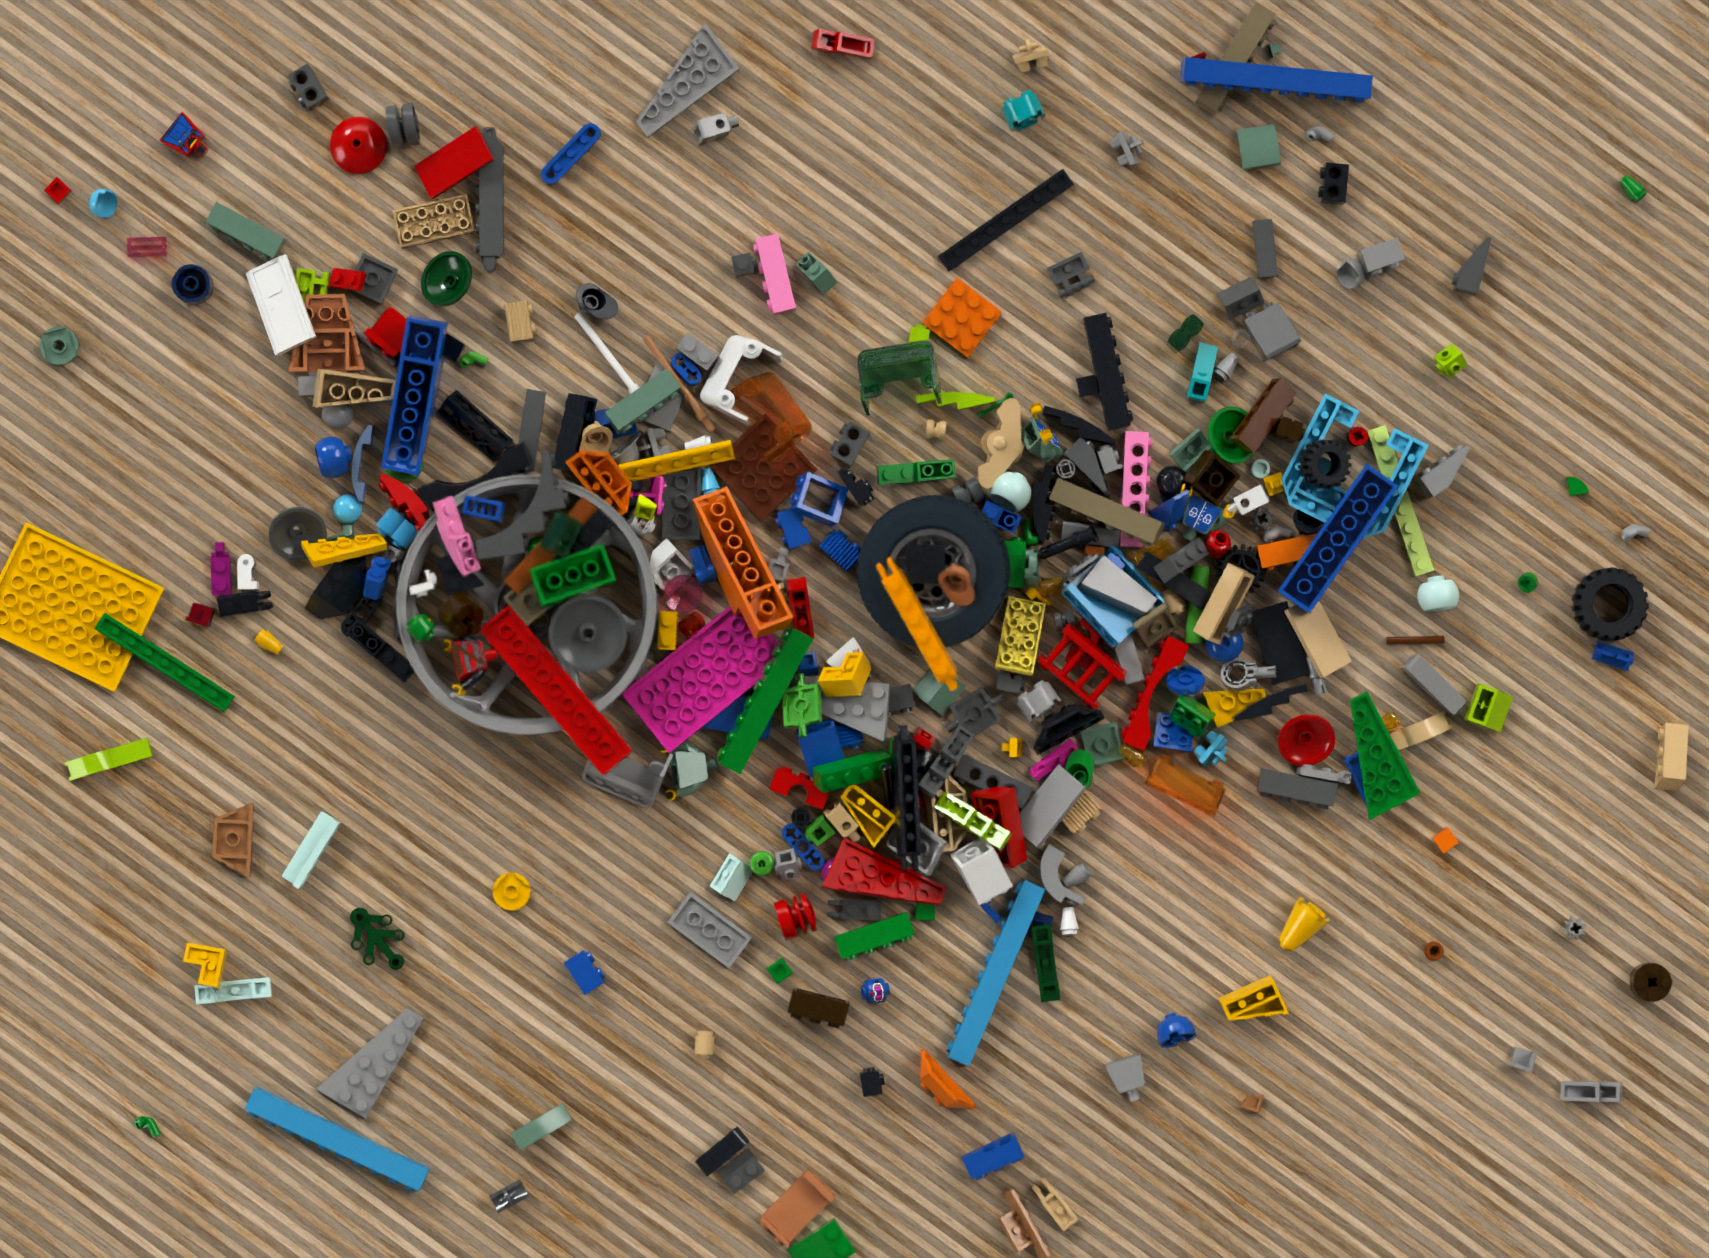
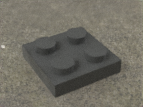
[355,253,398,304]

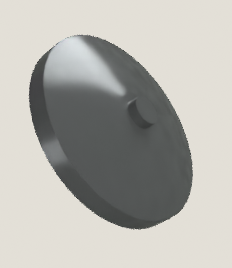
[549,594,627,672]

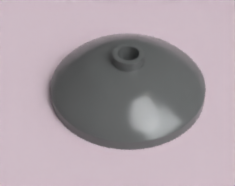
[269,507,327,561]

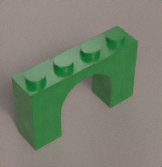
[948,537,1026,588]

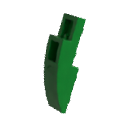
[876,459,956,485]

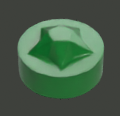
[1518,572,1538,593]

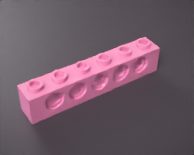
[1119,431,1152,548]

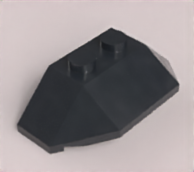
[305,556,367,619]
[1033,704,1104,756]

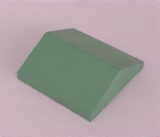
[912,669,966,716]

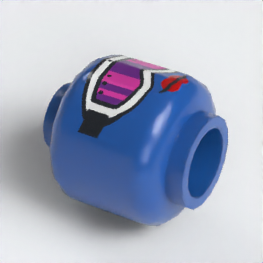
[861,978,890,1004]

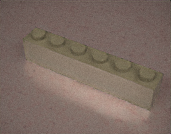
[1195,2,1276,114]
[1049,478,1166,546]

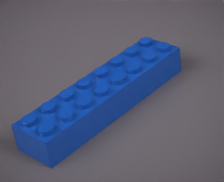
[1278,464,1399,613]

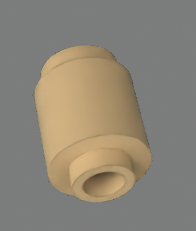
[1161,589,1187,616]
[694,1030,715,1059]

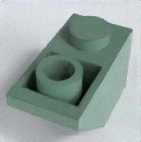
[795,252,838,295]

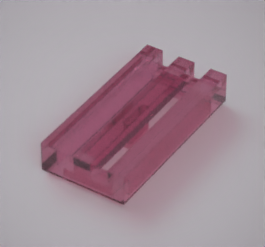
[127,237,167,257]

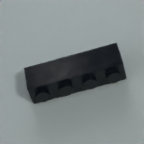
[552,393,597,473]

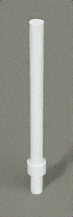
[574,313,640,394]

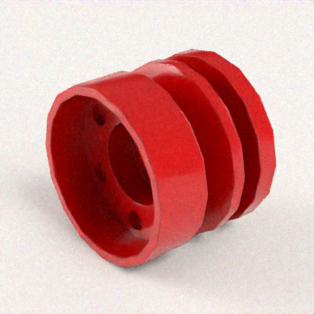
[774,893,817,941]

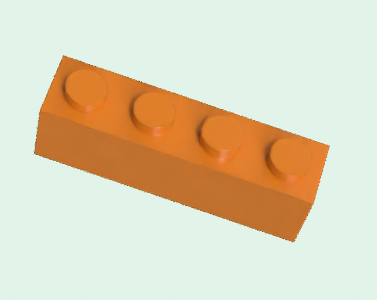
[1256,533,1318,572]

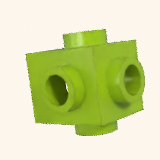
[1434,344,1468,379]

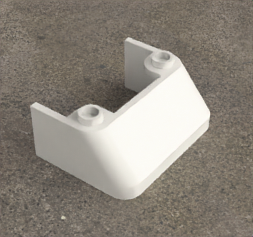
[700,335,783,426]

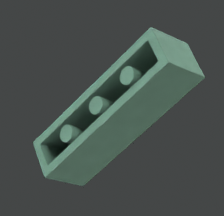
[206,202,286,261]
[604,369,681,434]

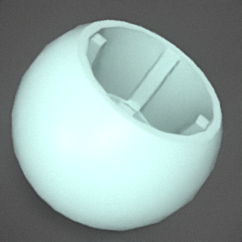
[990,472,1031,512]
[1417,576,1459,612]

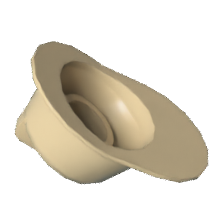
[579,421,613,452]

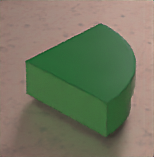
[1566,477,1589,496]

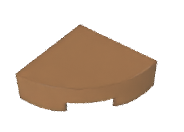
[1240,1094,1264,1114]

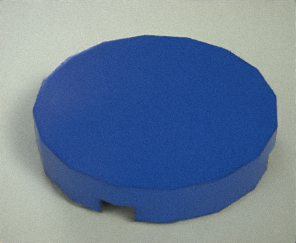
[1166,666,1205,695]

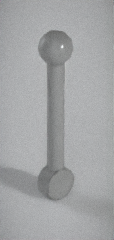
[450,692,488,709]

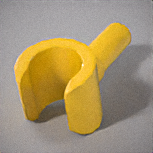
[1025,588,1051,606]

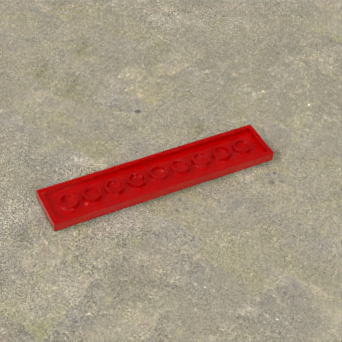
[480,605,633,777]

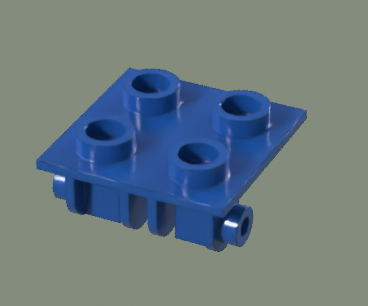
[1153,712,1193,752]

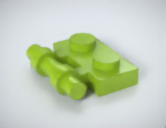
[295,268,330,302]

